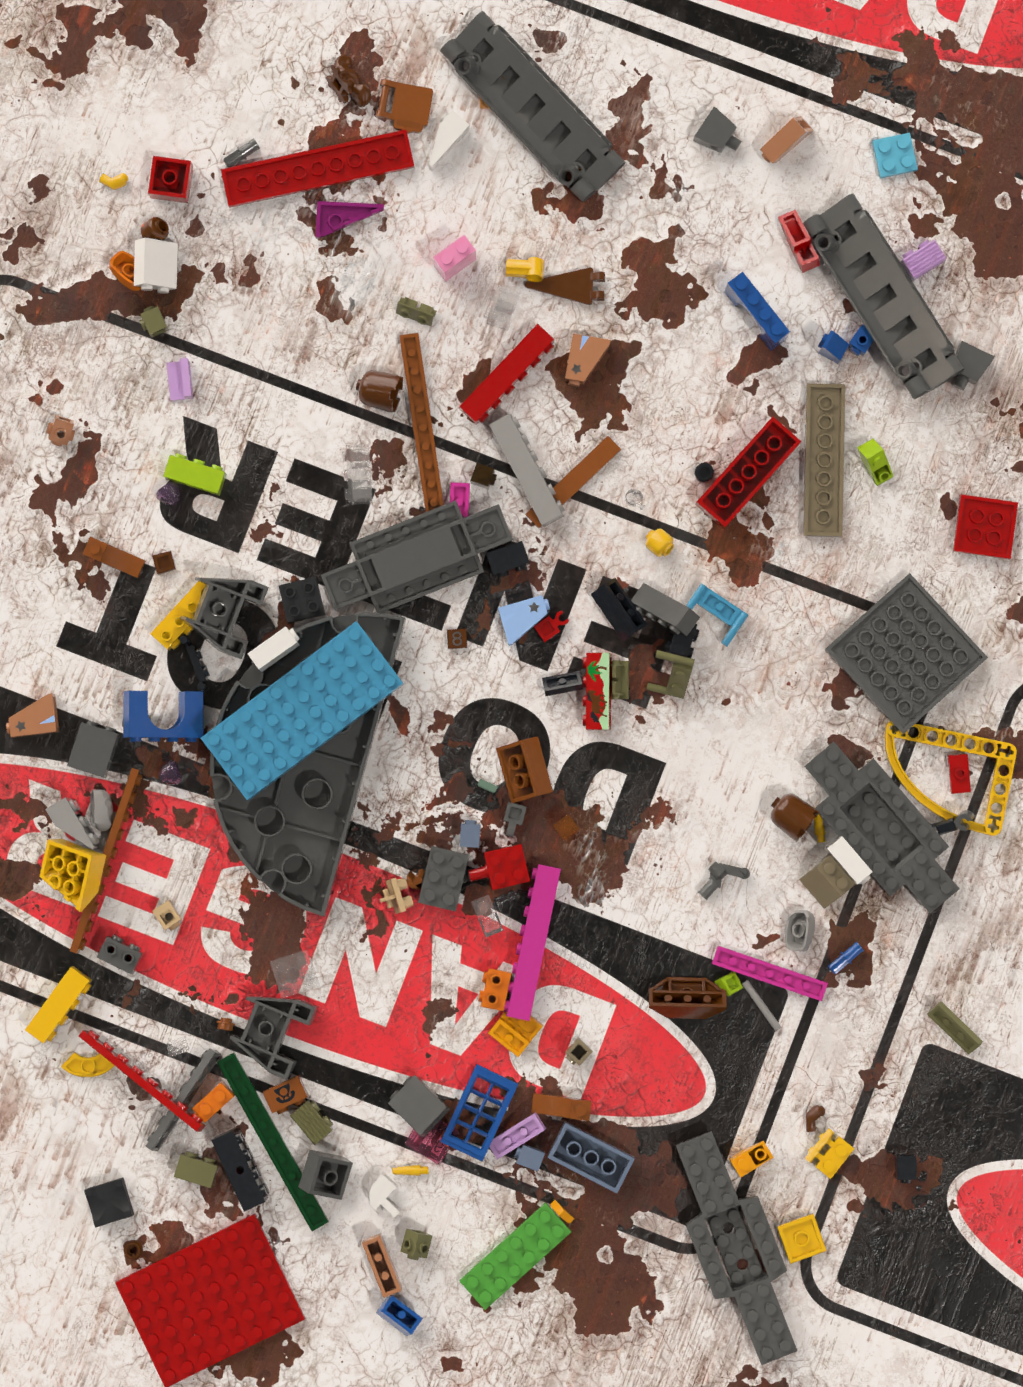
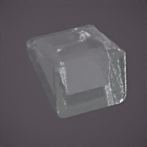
[167,1036,189,1057]

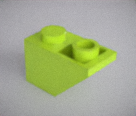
[857,438,894,486]

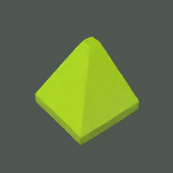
[714,971,743,996]

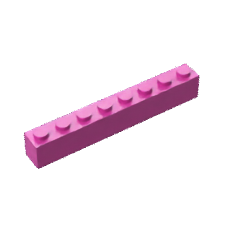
[504,864,561,1021]

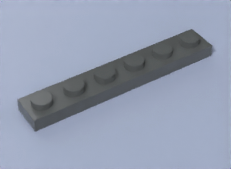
[146,1048,221,1152]

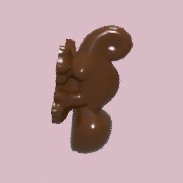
[326,55,372,107]

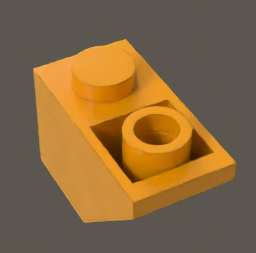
[729,1141,774,1178]

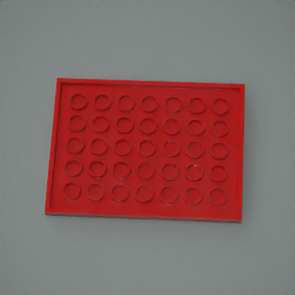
[115,1213,306,1387]

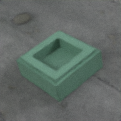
[478,779,498,793]

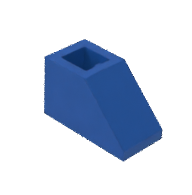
[818,330,849,364]

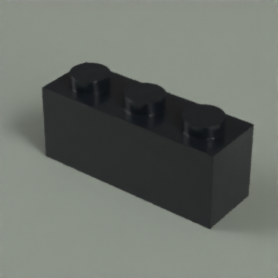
[591,578,647,641]

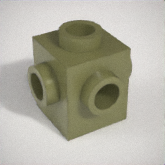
[400,1229,433,1260]

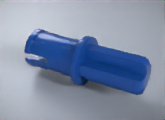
[828,942,864,974]

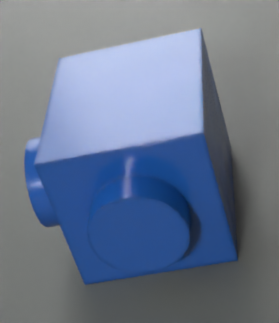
[848,324,874,356]

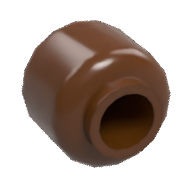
[141,217,169,241]

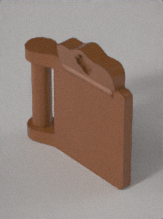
[375,79,433,134]

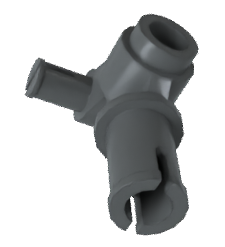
[698,862,750,900]

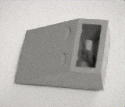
[45,797,100,849]

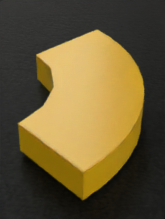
[61,1052,115,1077]

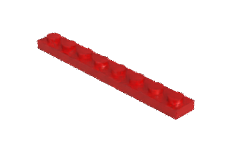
[79,1030,206,1132]

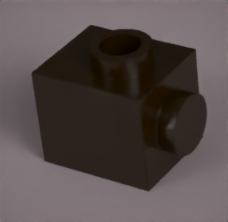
[470,463,497,490]

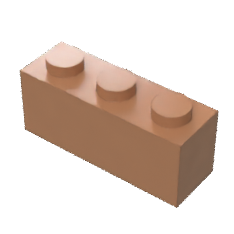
[362,1233,402,1298]

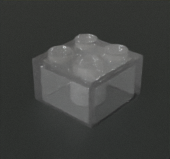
[270,949,320,999]

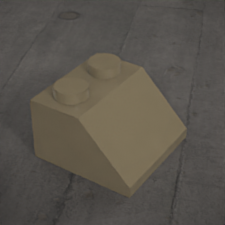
[799,855,855,909]

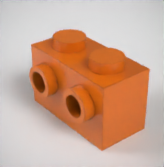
[478,968,511,1011]

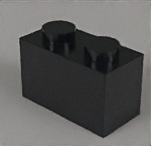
[486,541,530,578]

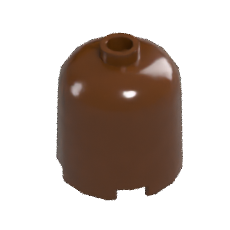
[356,370,404,413]
[771,794,820,842]

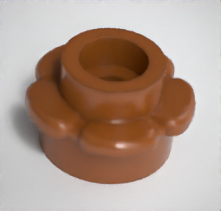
[216,1017,235,1031]

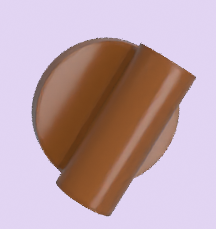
[406,869,425,890]

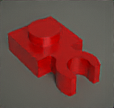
[534,611,569,642]

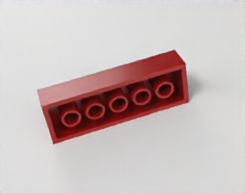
[695,416,802,530]

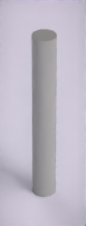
[742,980,781,1032]

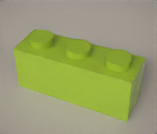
[163,453,227,496]

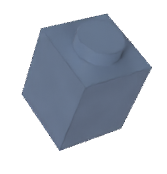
[460,820,480,848]
[514,1143,545,1171]

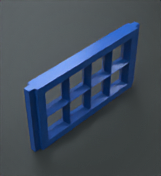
[440,1064,518,1162]

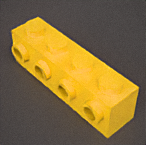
[150,581,206,651]
[25,966,92,1044]

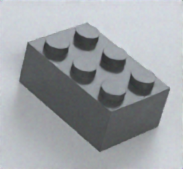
[418,846,469,911]

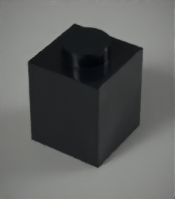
[894,1154,917,1183]

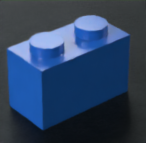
[376,1295,423,1336]

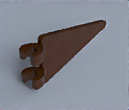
[525,267,605,305]

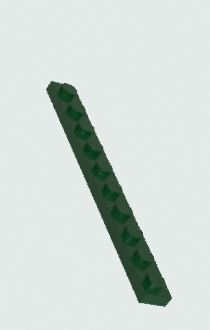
[217,1052,329,1231]

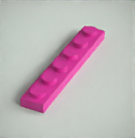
[712,946,828,1001]

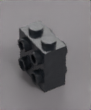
[664,624,699,658]

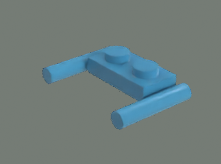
[686,583,749,647]

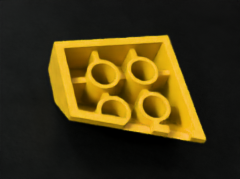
[40,839,106,912]

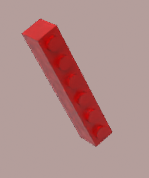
[459,324,554,425]

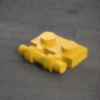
[805,1128,854,1179]

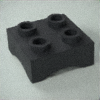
[278,577,326,624]
[84,1177,134,1228]

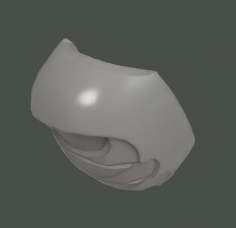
[90,789,113,831]
[785,910,815,952]

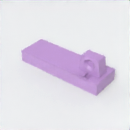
[490,1112,546,1159]

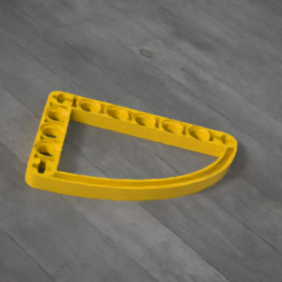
[884,721,1017,836]

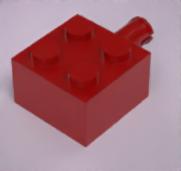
[468,844,530,890]

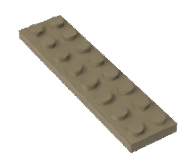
[803,383,845,537]

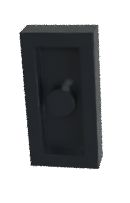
[542,671,583,696]

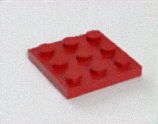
[953,494,1018,560]

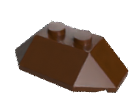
[649,977,727,1019]

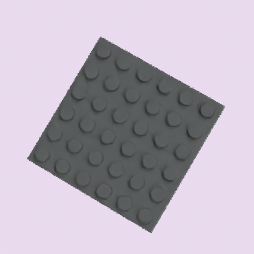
[825,573,988,735]

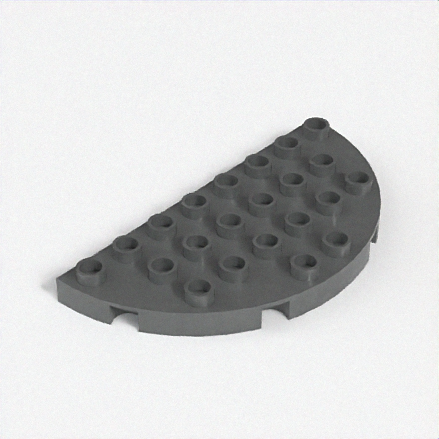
[210,612,406,917]

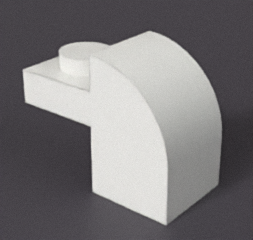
[369,1172,401,1217]

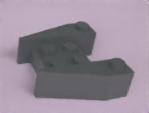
[180,577,269,659]
[230,996,319,1080]

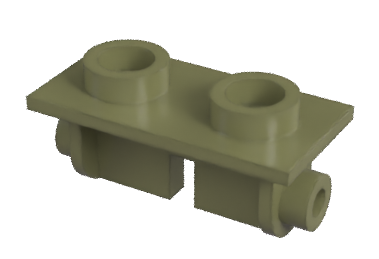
[396,297,437,326]
[610,660,629,700]

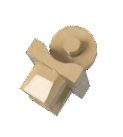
[379,878,413,914]

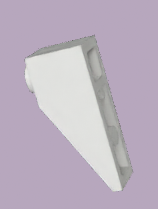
[429,110,470,171]

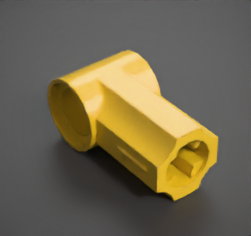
[506,257,544,282]

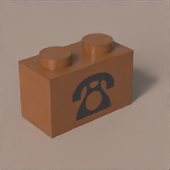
[263,1075,309,1115]

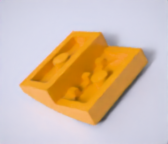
[488,1012,543,1057]

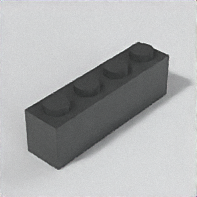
[631,583,700,636]

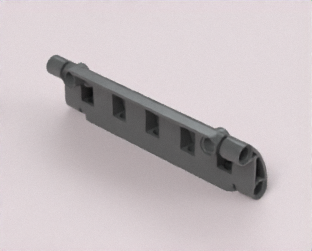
[440,11,626,203]
[803,193,964,399]

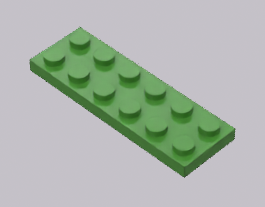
[459,1202,572,1310]

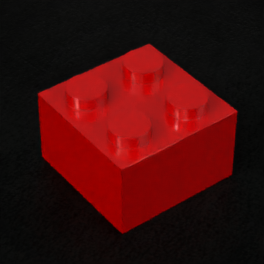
[148,156,193,203]

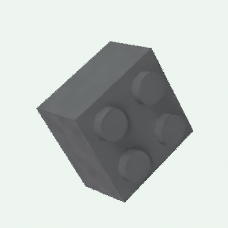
[298,1150,353,1200]

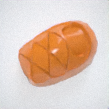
[109,251,141,291]

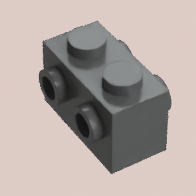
[97,934,144,974]

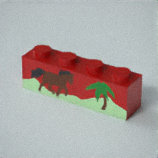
[583,653,612,730]

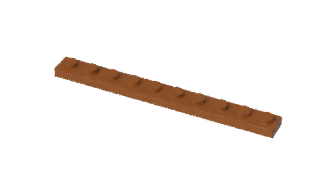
[399,333,444,512]
[70,768,143,954]

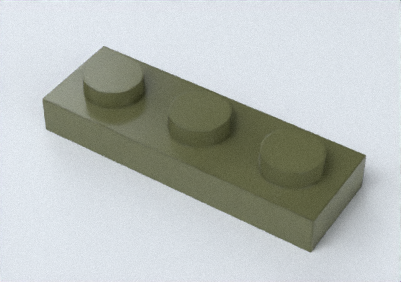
[927,1001,983,1055]

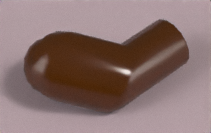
[805,1105,825,1132]

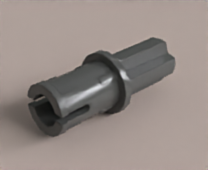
[223,138,260,168]

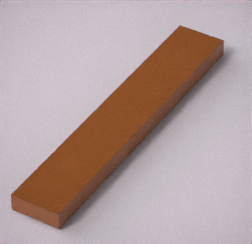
[525,436,621,529]

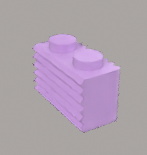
[900,240,947,282]

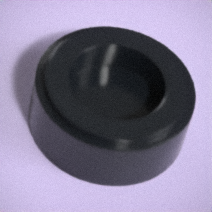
[694,463,714,483]

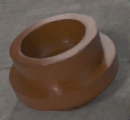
[124,1240,143,1260]

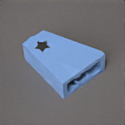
[498,595,550,646]

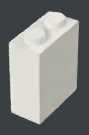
[134,238,178,294]
[247,627,300,672]
[824,836,872,885]

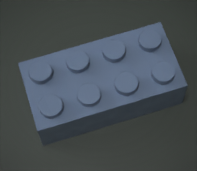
[547,1121,635,1193]

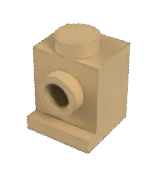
[152,900,182,931]

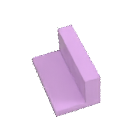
[167,358,193,401]

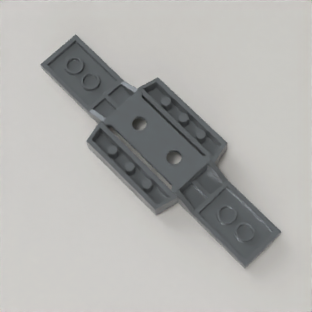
[676,1131,797,1365]

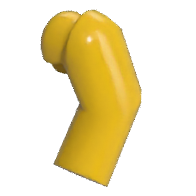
[99,173,128,190]

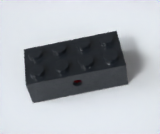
[211,1127,270,1212]

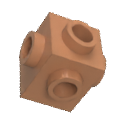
[46,414,75,446]

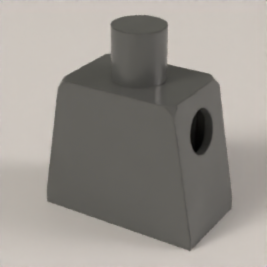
[693,107,742,153]
[954,341,995,390]

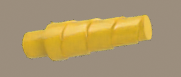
[814,807,826,843]
[392,1165,429,1176]

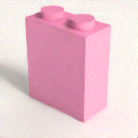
[433,235,476,282]

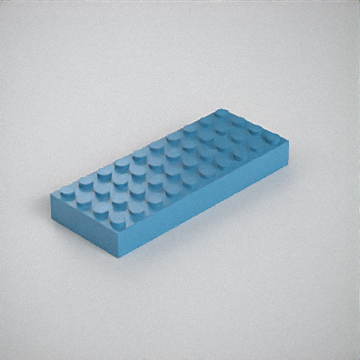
[201,621,404,801]

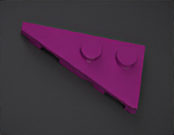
[315,201,384,239]

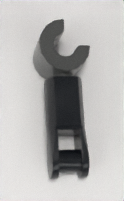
[930,810,975,835]

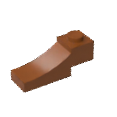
[83,537,146,578]
[531,1093,591,1121]

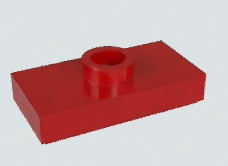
[948,754,971,794]

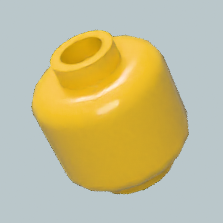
[646,528,674,557]

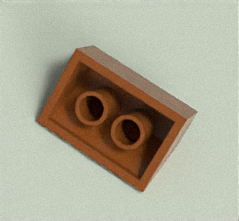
[496,736,553,803]

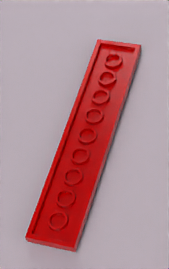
[221,129,415,208]

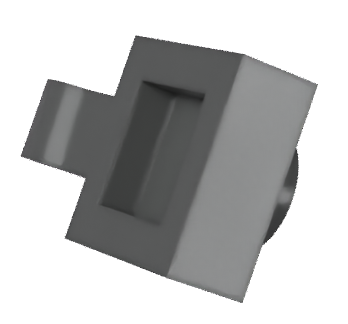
[503,802,527,838]

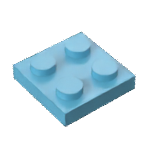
[872,133,918,179]

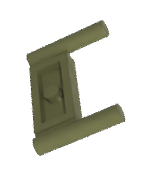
[646,650,695,699]

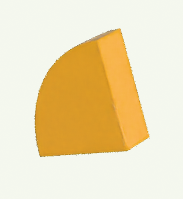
[550,1200,574,1224]

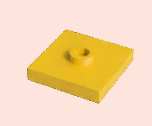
[777,1213,827,1264]

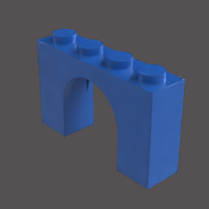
[724,271,790,351]
[123,691,203,742]

